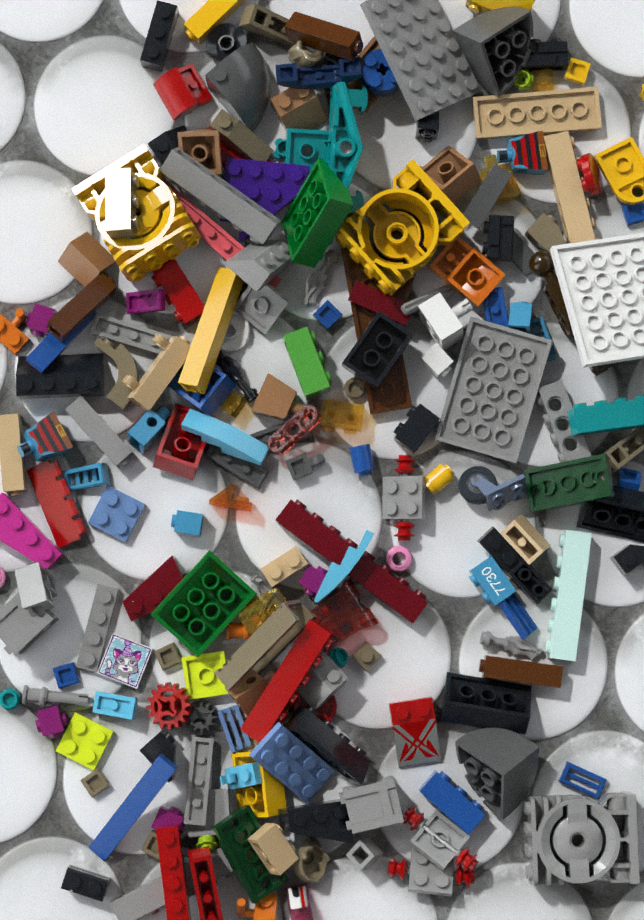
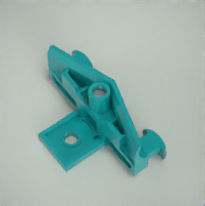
[285,82,368,214]

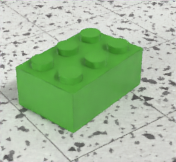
[283,327,332,400]

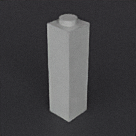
[65,395,134,468]

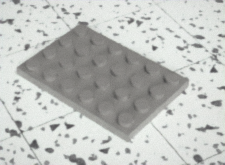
[360,0,481,121]
[435,317,553,463]

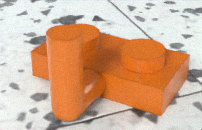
[0,308,30,355]
[237,893,278,920]

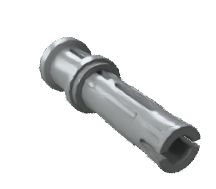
[22,685,89,708]

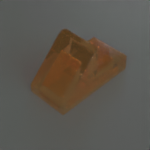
[209,482,253,512]

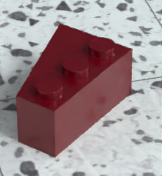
[122,555,184,622]

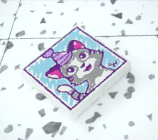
[97,633,153,689]

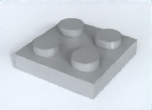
[234,283,291,335]

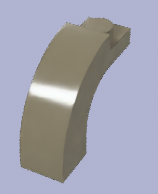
[93,337,139,411]

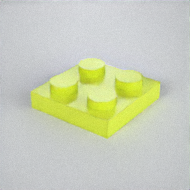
[181,651,228,700]
[56,712,114,770]

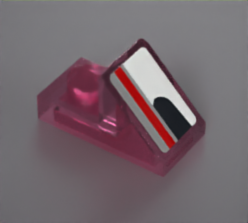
[286,883,313,920]

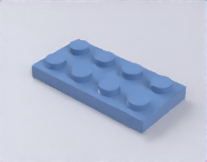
[249,721,336,803]

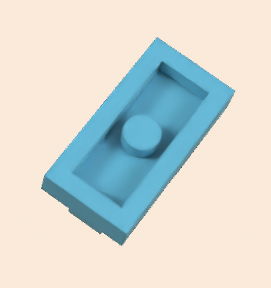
[92,691,138,720]
[220,762,263,790]

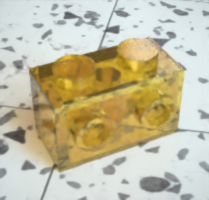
[319,399,365,435]

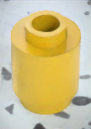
[425,464,455,495]

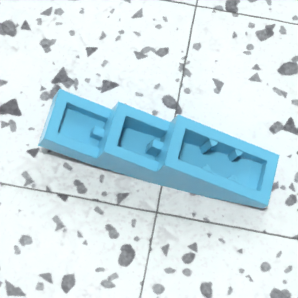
[181,409,269,465]
[314,530,374,603]

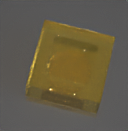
[531,69,554,92]
[219,391,247,418]

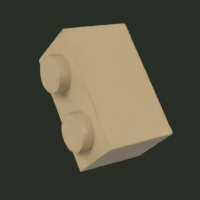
[500,514,551,565]
[260,546,308,588]
[247,823,299,875]

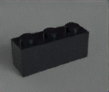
[140,0,179,72]

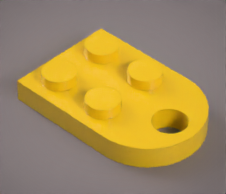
[594,137,644,205]

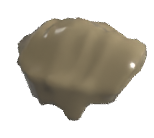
[288,40,324,68]
[294,836,330,883]

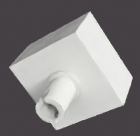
[418,292,474,351]

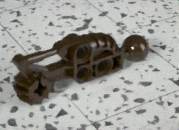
[529,251,612,376]

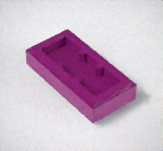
[126,288,165,315]

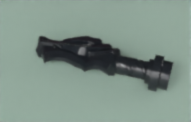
[215,350,258,403]

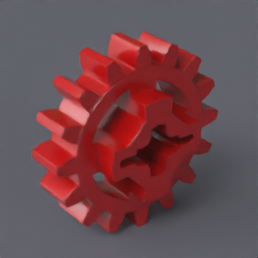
[146,682,193,730]

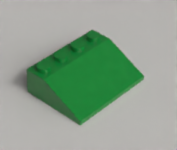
[281,158,353,268]
[150,550,257,657]

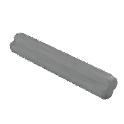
[401,284,454,316]

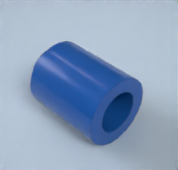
[349,444,375,477]

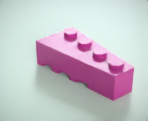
[0,492,65,570]

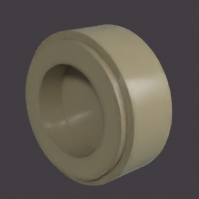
[344,378,366,399]

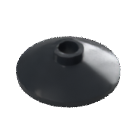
[206,23,247,62]

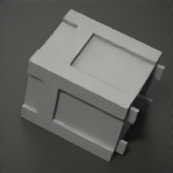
[0,592,59,655]
[339,775,404,834]

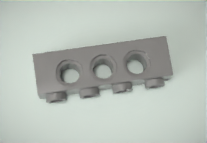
[535,380,592,463]

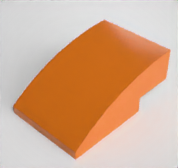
[428,237,505,307]

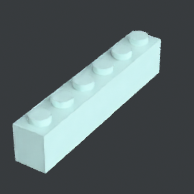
[545,530,592,662]

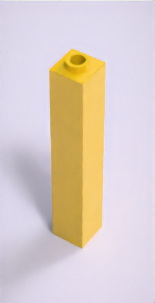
[184,0,246,45]
[178,267,244,394]

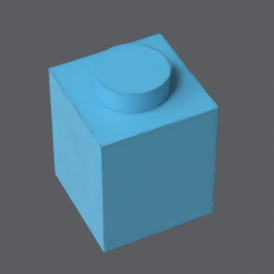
[508,301,534,334]
[171,510,204,536]

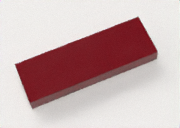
[348,280,411,327]

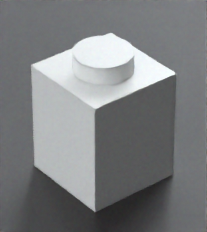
[420,343,454,378]

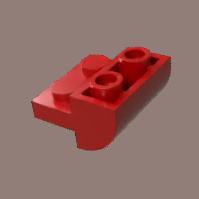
[153,63,213,121]

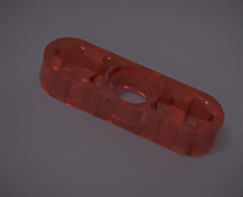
[267,405,321,455]

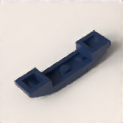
[275,57,362,89]

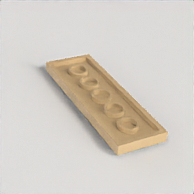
[472,87,602,140]

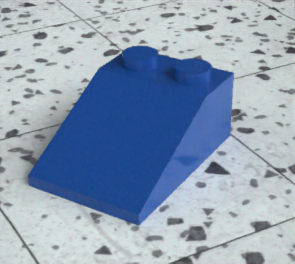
[168,362,237,417]

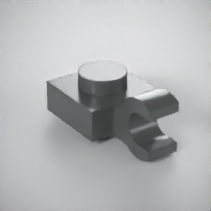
[285,453,325,481]

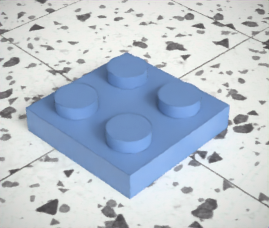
[88,485,146,543]

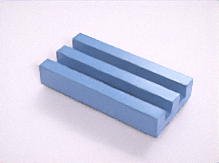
[218,705,252,753]

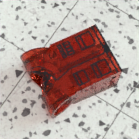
[310,578,379,652]

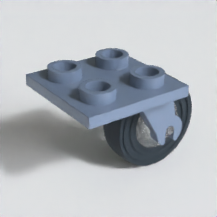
[459,466,527,511]

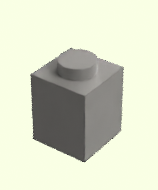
[346,837,383,871]

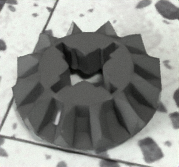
[185,700,219,735]

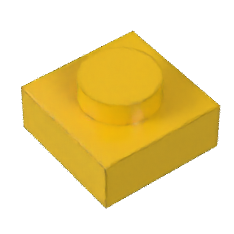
[564,57,591,85]

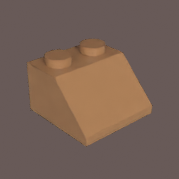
[270,88,328,131]
[422,146,482,204]

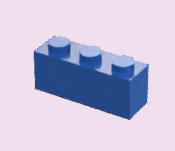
[419,770,485,835]

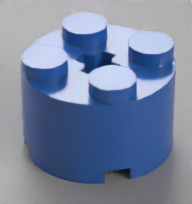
[361,49,399,97]

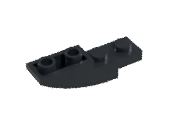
[477,526,553,604]

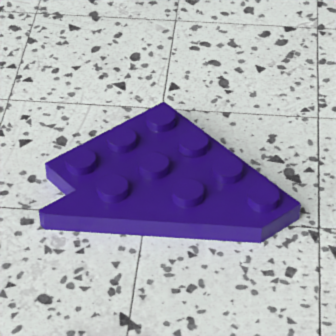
[220,158,310,242]

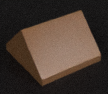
[177,129,223,174]
[58,232,116,288]

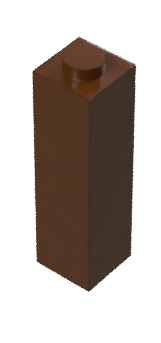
[284,12,363,61]
[46,272,117,343]
[479,655,563,688]

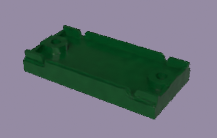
[524,453,615,513]
[212,805,289,904]

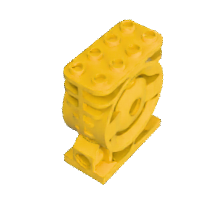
[71,144,201,282]
[335,159,470,296]

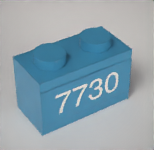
[469,556,516,606]

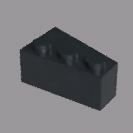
[278,799,353,843]

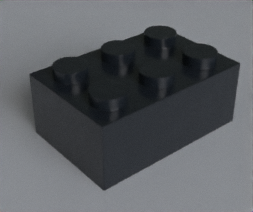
[342,311,414,390]

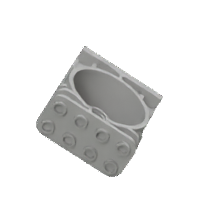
[523,791,640,886]

